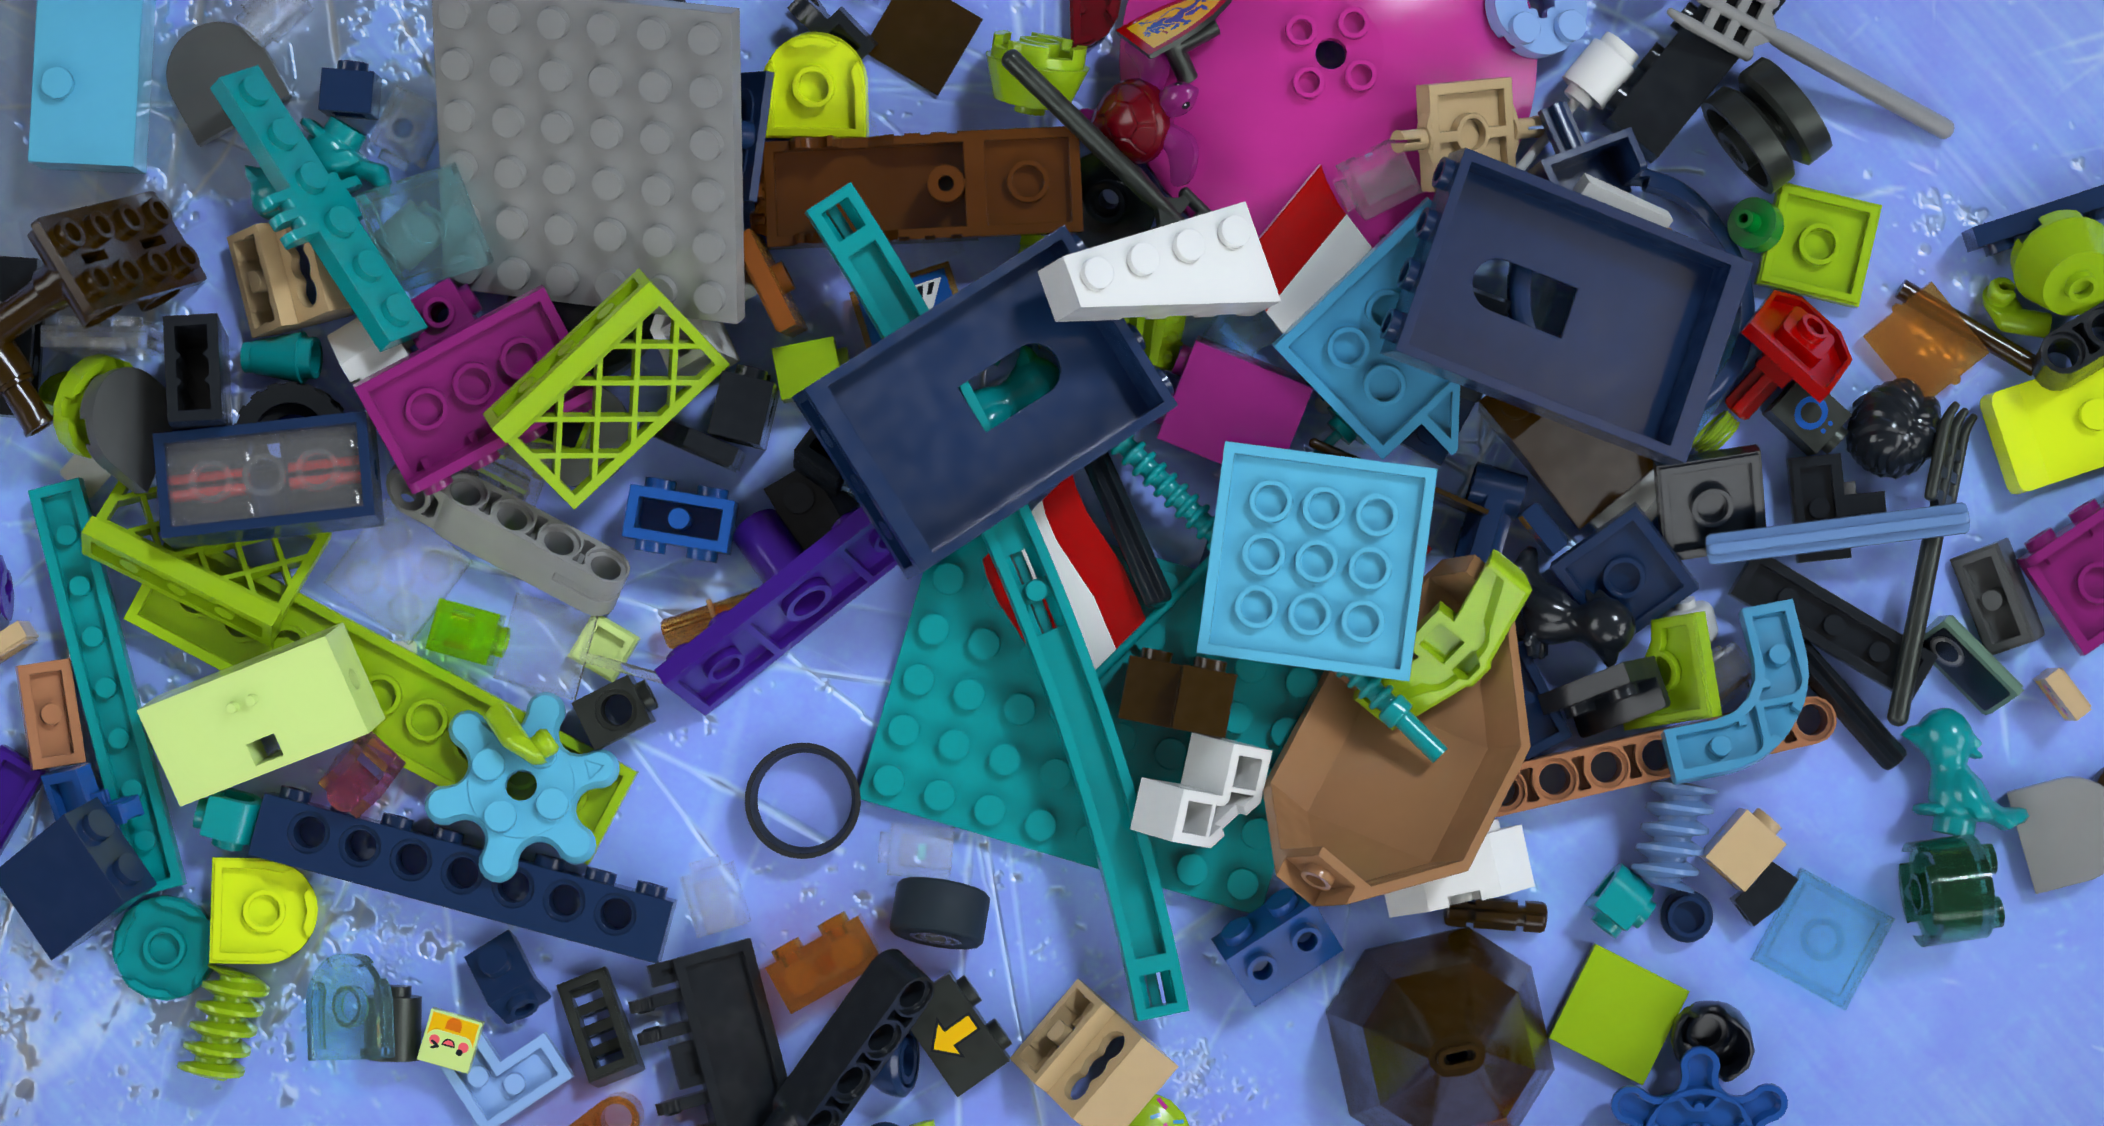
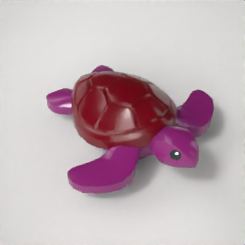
[1079,42,1199,187]

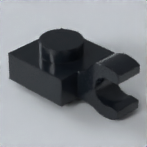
[787,0,878,60]

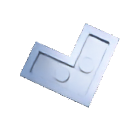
[439,1016,575,1126]

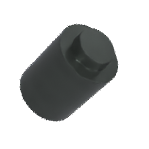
[367,985,422,1062]

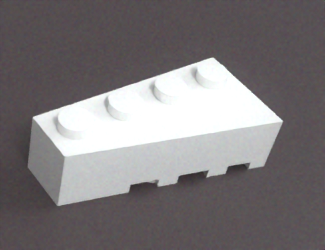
[1037,201,1281,322]

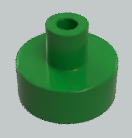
[1727,197,1784,253]

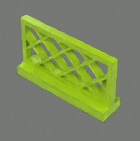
[483,268,730,510]
[81,481,332,647]

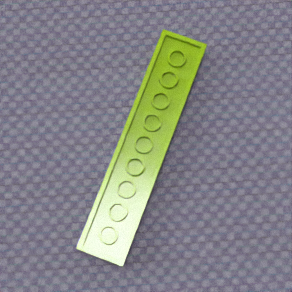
[123,542,639,865]

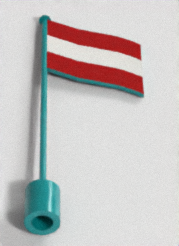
[982,405,1366,721]

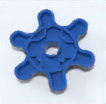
[1611,1046,1788,1126]

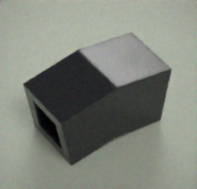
[1729,862,1799,926]

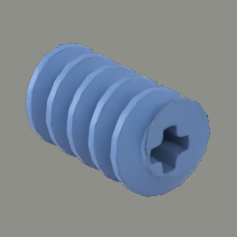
[1630,779,1719,894]

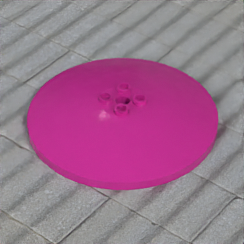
[1119,0,1537,248]

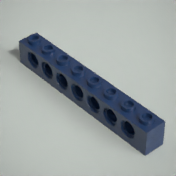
[248,785,678,964]

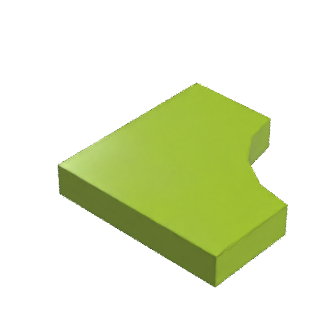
[1623,611,1723,731]

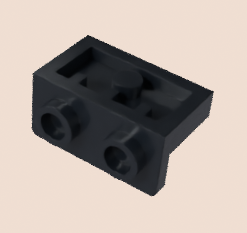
[1537,656,1671,738]

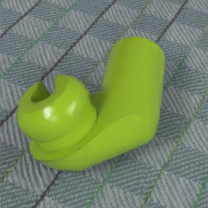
[1982,277,2052,338]

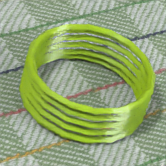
[1692,411,1740,453]

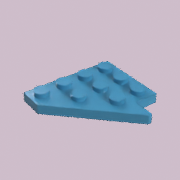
[1272,197,1460,460]

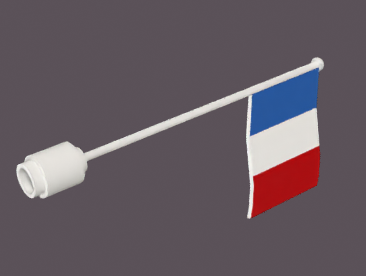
[1258,31,1639,414]

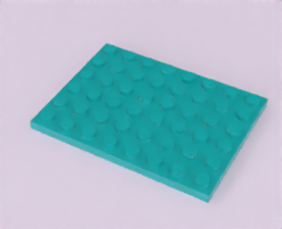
[859,535,1324,914]

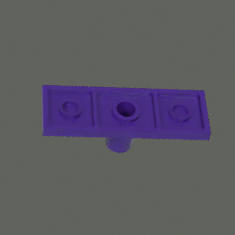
[654,507,898,716]

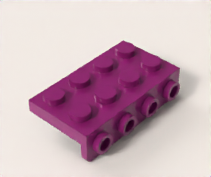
[353,284,593,496]
[2016,498,2104,656]

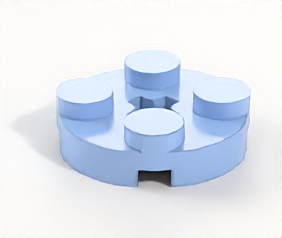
[1485,0,1587,59]

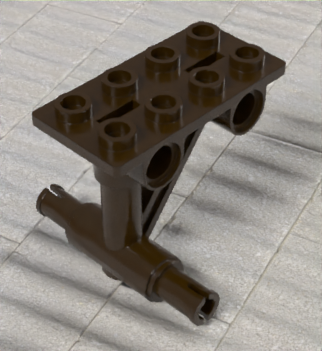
[0,191,207,438]

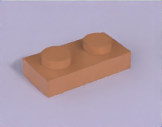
[15,658,86,771]

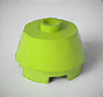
[986,30,1089,116]
[2010,210,2104,316]

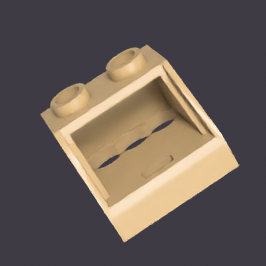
[227,222,355,338]
[1010,979,1179,1126]

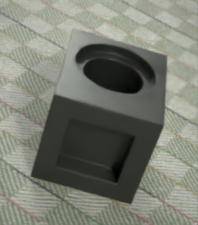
[571,674,659,750]

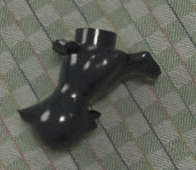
[1513,546,1636,668]

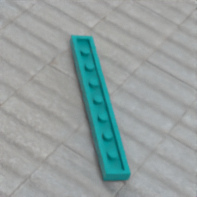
[28,477,187,895]

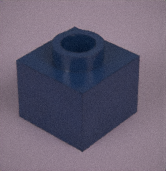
[318,60,382,120]

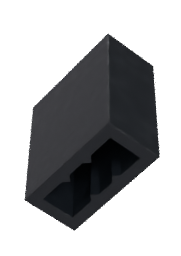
[162,313,233,431]

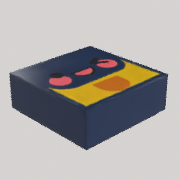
[1517,502,1568,557]

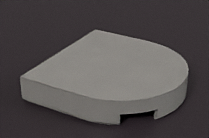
[2007,776,2104,894]

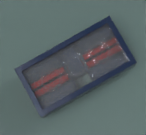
[153,411,385,549]

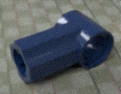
[1453,461,1528,563]

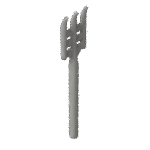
[1667,0,1955,139]

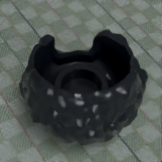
[1846,377,1942,479]

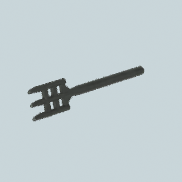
[1002,49,1212,230]
[1887,401,1978,726]

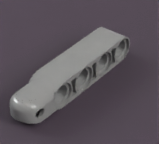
[386,464,630,616]

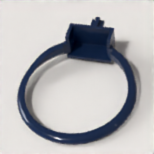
[1507,101,1755,411]

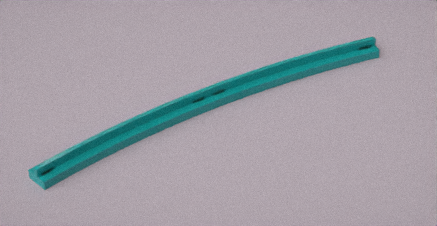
[805,182,1190,1022]

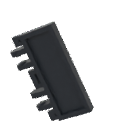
[628,938,788,1126]

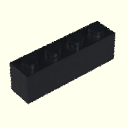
[1602,0,1786,163]

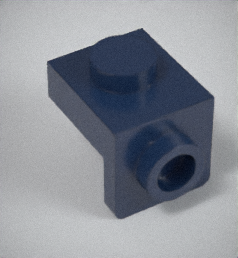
[464,929,551,1024]

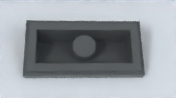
[1950,538,2045,655]

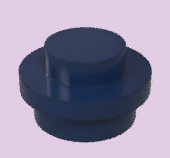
[1660,890,1713,943]

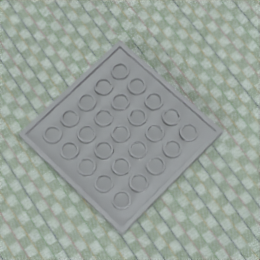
[432,0,745,324]

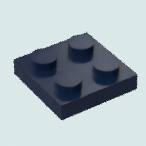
[1550,501,1699,634]

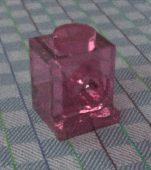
[318,731,406,819]

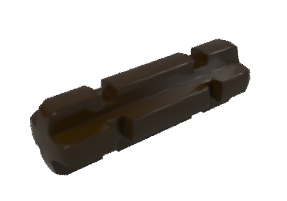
[1443,898,1548,933]

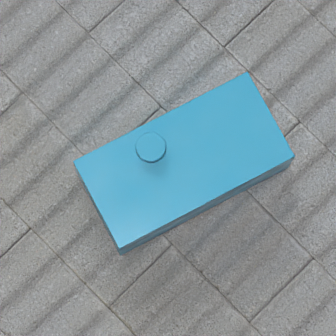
[28,0,156,174]

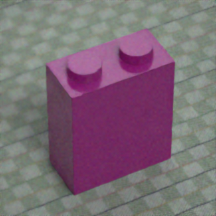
[1154,335,1314,464]

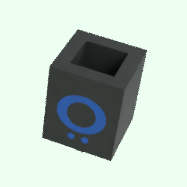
[1762,380,1852,456]

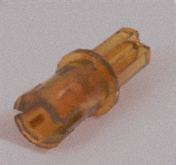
[661,587,757,649]

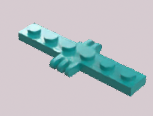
[210,65,428,352]

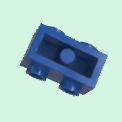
[622,477,739,563]
[1211,888,1344,1007]

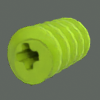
[177,964,270,1081]

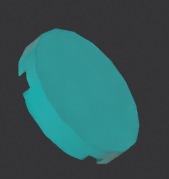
[112,895,214,1001]

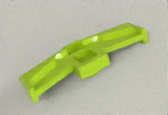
[1353,549,1532,731]

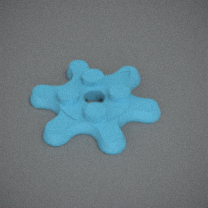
[425,692,620,883]

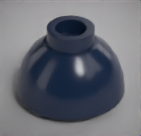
[872,1030,920,1098]

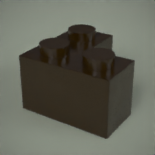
[1117,647,1237,738]

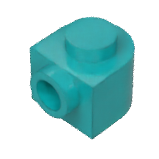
[192,788,263,851]
[1584,863,1656,939]

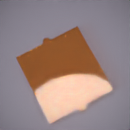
[1863,281,1990,397]

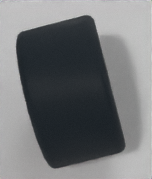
[889,877,990,950]

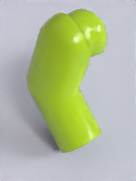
[485,703,559,765]

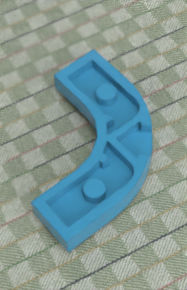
[1661,598,1809,785]

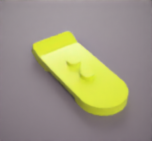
[1980,368,2104,495]

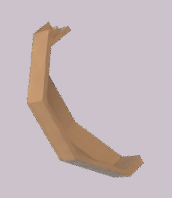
[1263,554,1531,907]

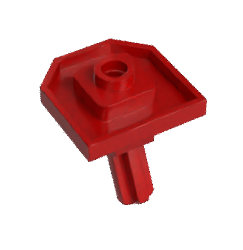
[1725,290,1853,420]

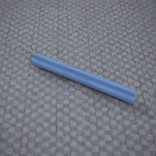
[1705,502,1970,565]

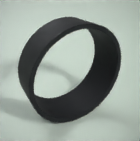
[745,743,861,859]

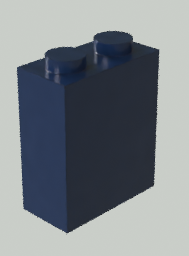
[0,797,157,961]

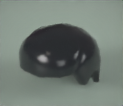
[1670,1001,1755,1082]

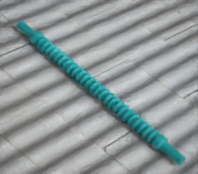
[1110,434,1448,763]

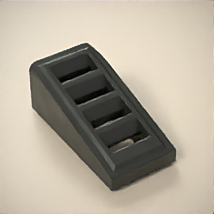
[556,966,645,1088]

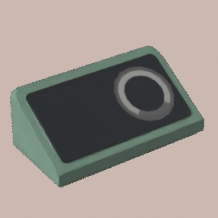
[1923,615,2024,715]

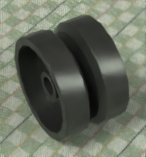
[1701,57,1833,194]

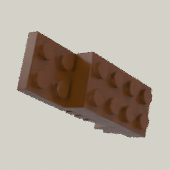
[750,126,1084,250]

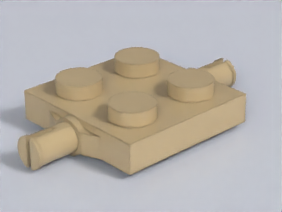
[1390,77,1545,192]

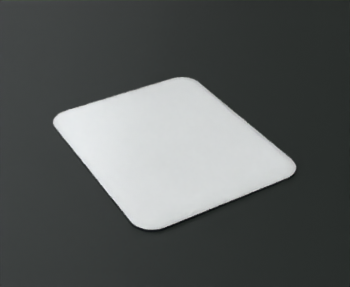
[60,454,111,498]

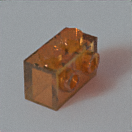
[765,911,882,1014]

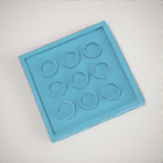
[1196,441,1438,682]

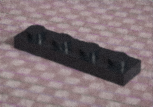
[1728,558,1938,700]

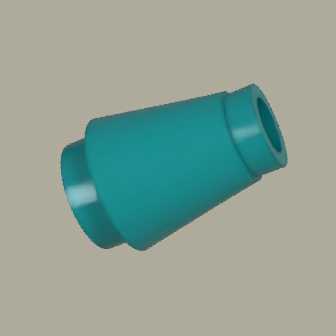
[240,331,323,384]

